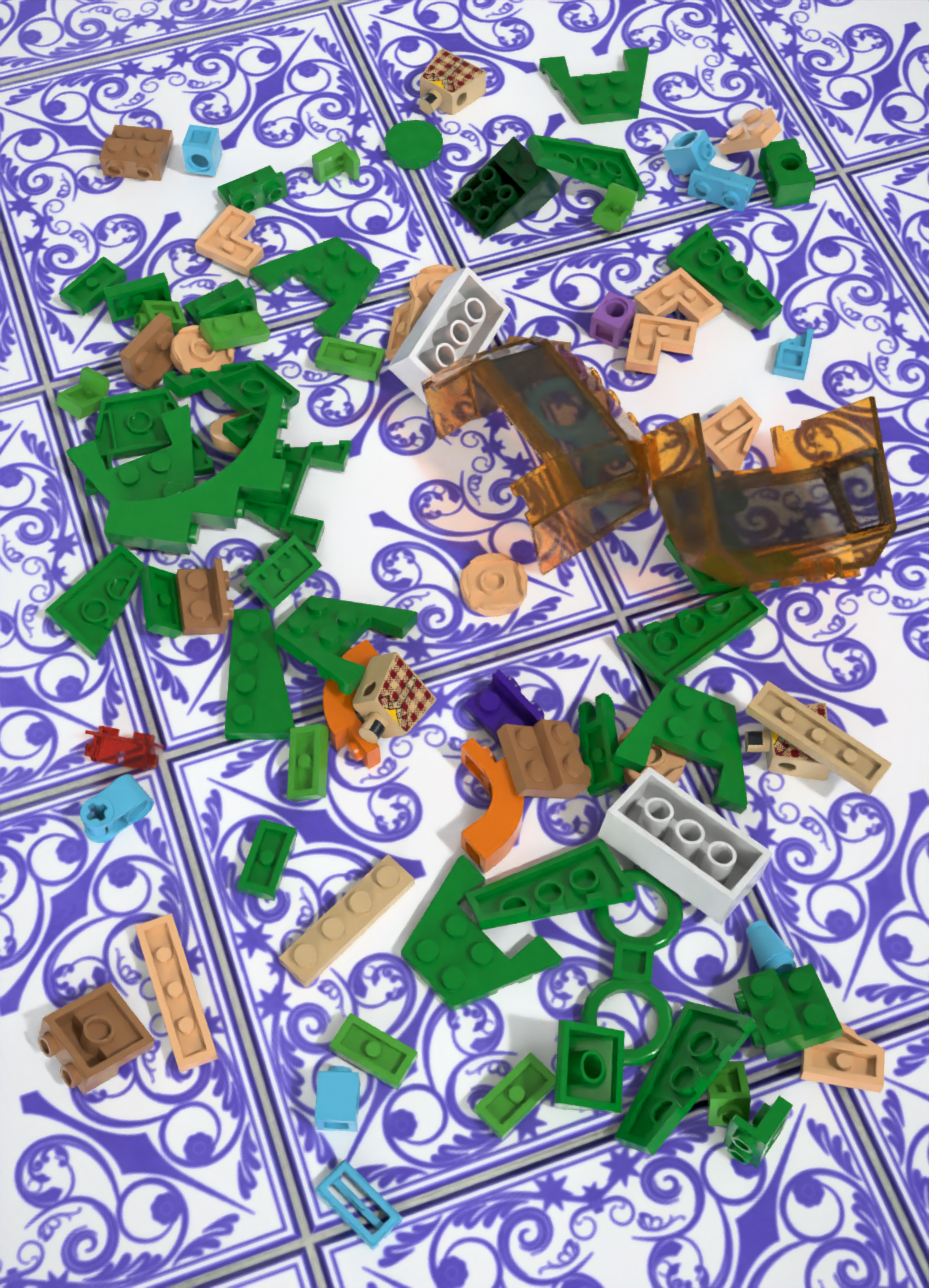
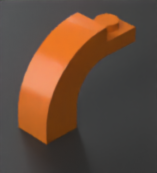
[323,639,381,770]
[461,737,524,874]

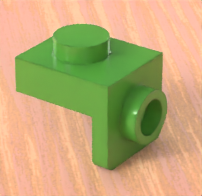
[312,140,361,184]
[591,182,638,232]
[55,366,110,419]

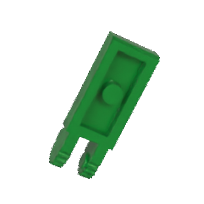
[578,692,625,798]

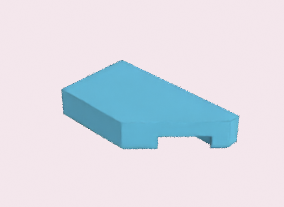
[772,328,814,381]

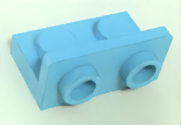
[687,164,757,212]

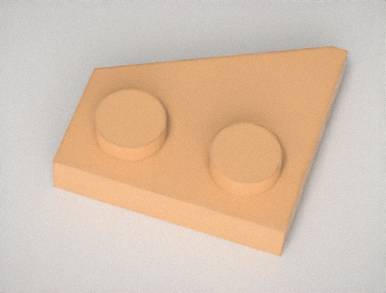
[800,1022,885,1093]

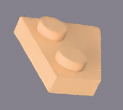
[690,397,762,482]

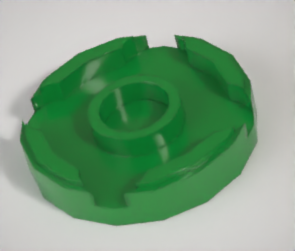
[385,120,443,170]

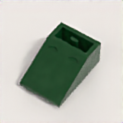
[449,136,562,239]

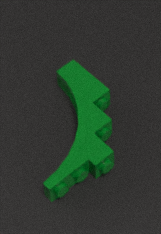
[104,394,293,555]

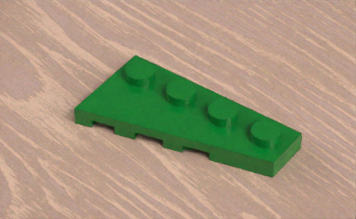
[526,134,647,201]
[666,224,783,331]
[616,586,769,690]
[224,609,295,740]
[465,838,636,930]
[614,1001,757,1155]

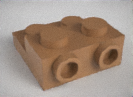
[99,124,174,181]
[497,719,591,799]
[38,982,155,1095]

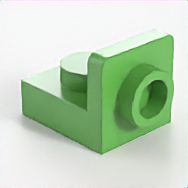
[134,300,188,333]
[706,1061,751,1127]

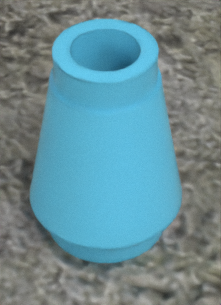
[746,920,796,975]

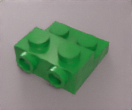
[733,963,843,1061]

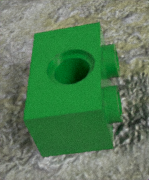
[758,138,816,208]

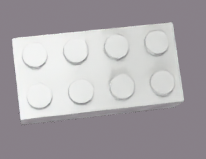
[387,266,511,410]
[598,767,773,925]

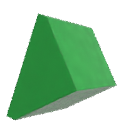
[554,1020,625,1113]

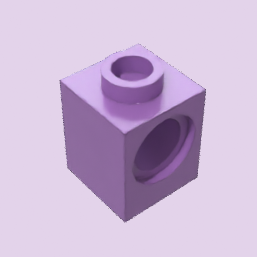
[589,291,637,349]

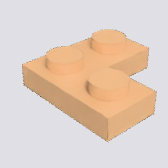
[718,108,782,155]
[195,204,264,276]
[634,268,723,328]
[625,313,698,374]

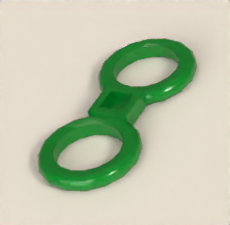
[580,869,683,1067]

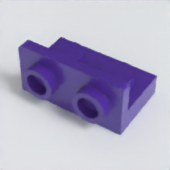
[464,669,545,749]

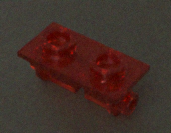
[84,725,165,771]

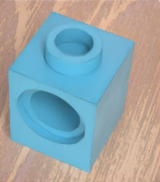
[182,124,223,176]
[662,129,716,175]
[315,1066,361,1132]

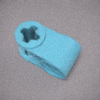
[80,774,154,843]

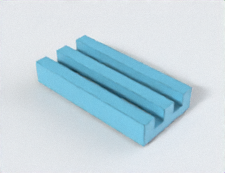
[315,1159,403,1251]

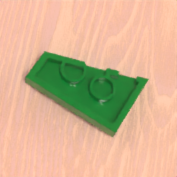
[45,544,146,660]

